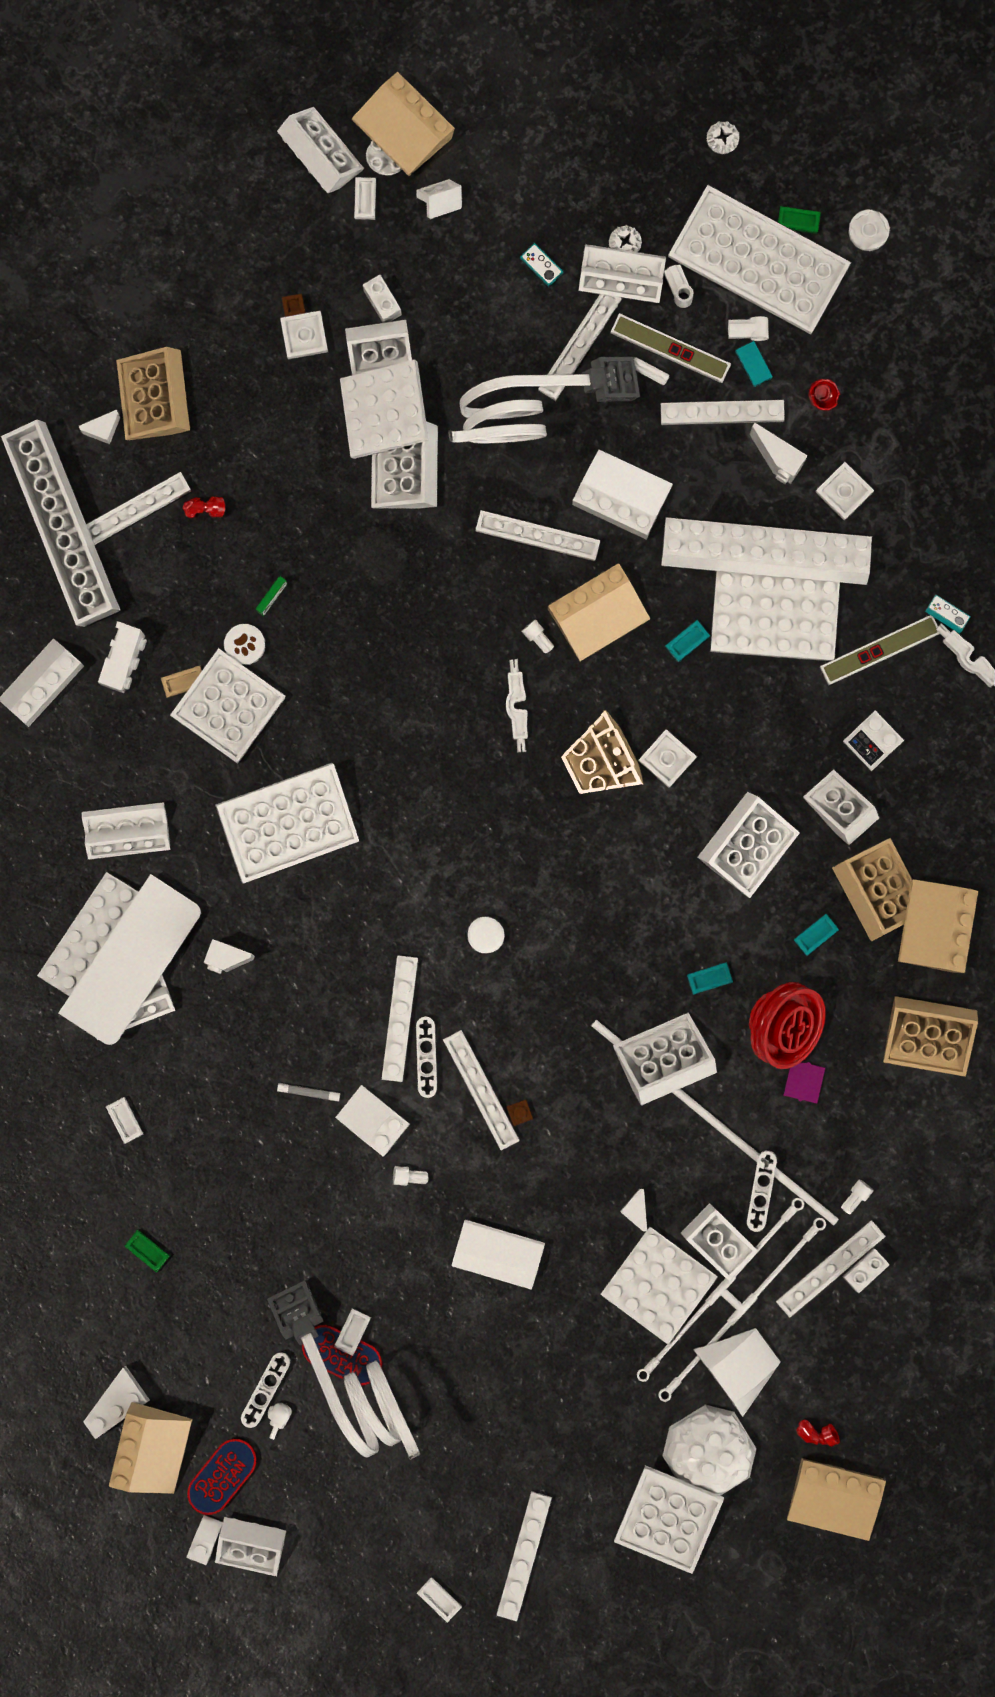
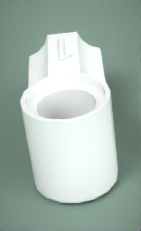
[664,265,693,308]
[728,316,769,341]

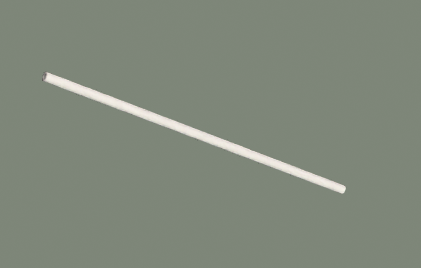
[591,1020,839,1225]

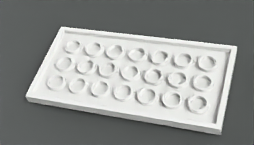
[668,185,851,334]

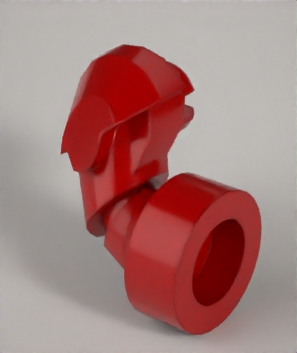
[182,497,225,518]
[796,1420,840,1447]

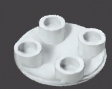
[366,140,402,175]

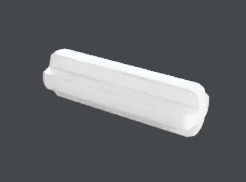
[634,358,669,385]

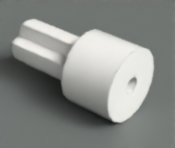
[522,619,554,653]
[393,1166,428,1186]
[841,1179,874,1214]

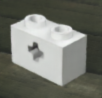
[363,275,402,323]
[842,1249,889,1293]

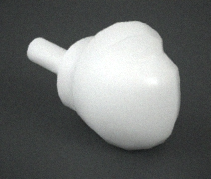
[268,1403,292,1440]

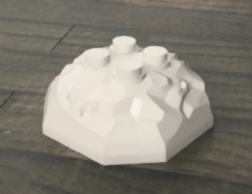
[663,1405,756,1496]

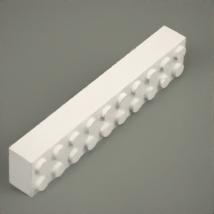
[1,420,120,627]
[661,518,872,585]

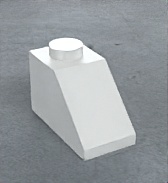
[186,1515,223,1565]

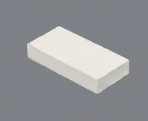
[354,177,376,220]
[106,1097,144,1144]
[334,1309,371,1356]
[417,1577,462,1623]

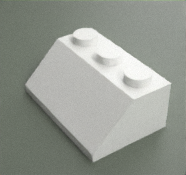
[345,320,412,375]
[215,1517,286,1576]

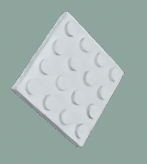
[340,360,429,459]
[170,648,286,764]
[601,1227,718,1345]
[614,1465,724,1574]

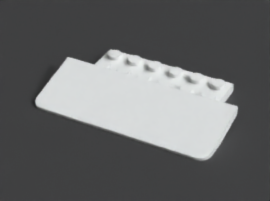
[37,872,201,1045]

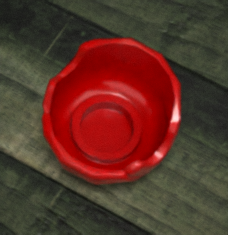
[808,379,840,410]

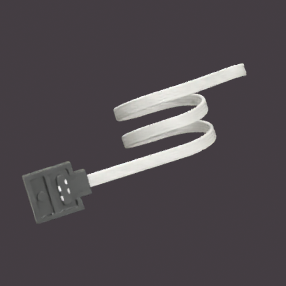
[449,357,640,443]
[267,1281,420,1459]

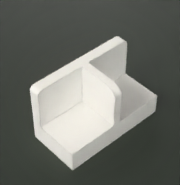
[417,179,462,219]

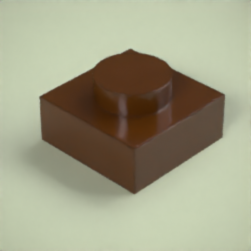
[282,293,305,317]
[507,1100,533,1126]

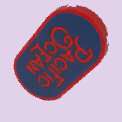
[302,1325,382,1385]
[187,1439,256,1515]

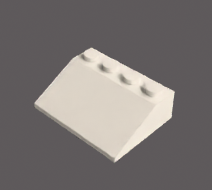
[371,421,438,508]
[572,450,673,540]
[697,792,800,898]
[613,1013,717,1105]

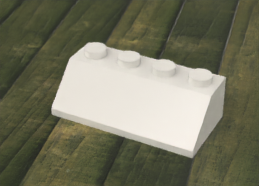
[277,107,364,193]
[0,639,84,727]

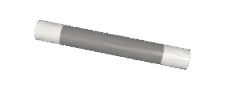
[277,1083,340,1101]

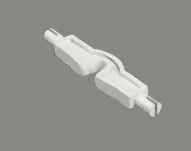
[936,623,995,687]
[506,659,528,752]

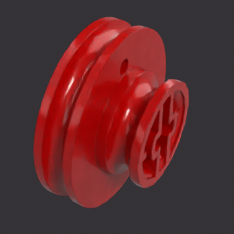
[749,982,825,1069]

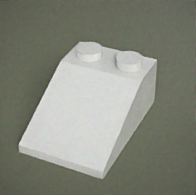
[750,423,807,484]
[803,770,879,845]
[335,1085,410,1157]
[681,1203,758,1281]

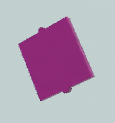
[783,1062,825,1104]

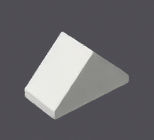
[79,410,120,444]
[620,1189,647,1231]

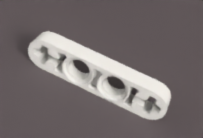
[416,1017,437,1098]
[747,1150,777,1232]
[241,1352,290,1428]

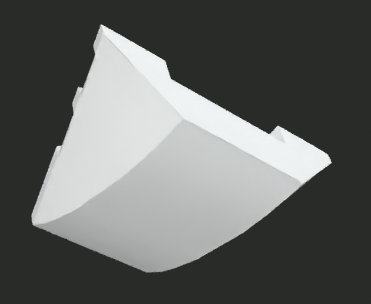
[693,1328,780,1417]

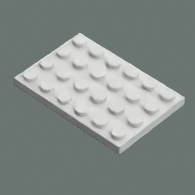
[710,571,840,661]
[216,763,359,883]

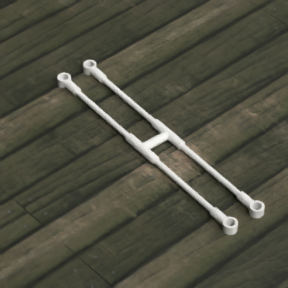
[637,1198,826,1402]

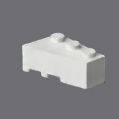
[98,621,147,693]
[84,1366,150,1439]

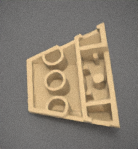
[561,710,643,794]

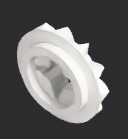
[707,121,739,154]
[609,225,642,252]

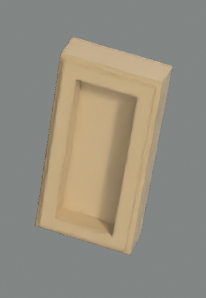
[161,666,202,698]

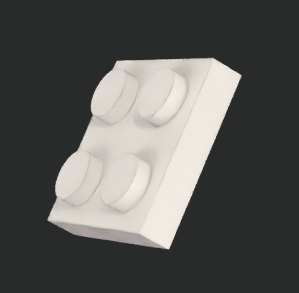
[280,311,328,359]
[815,462,874,521]
[638,730,697,788]

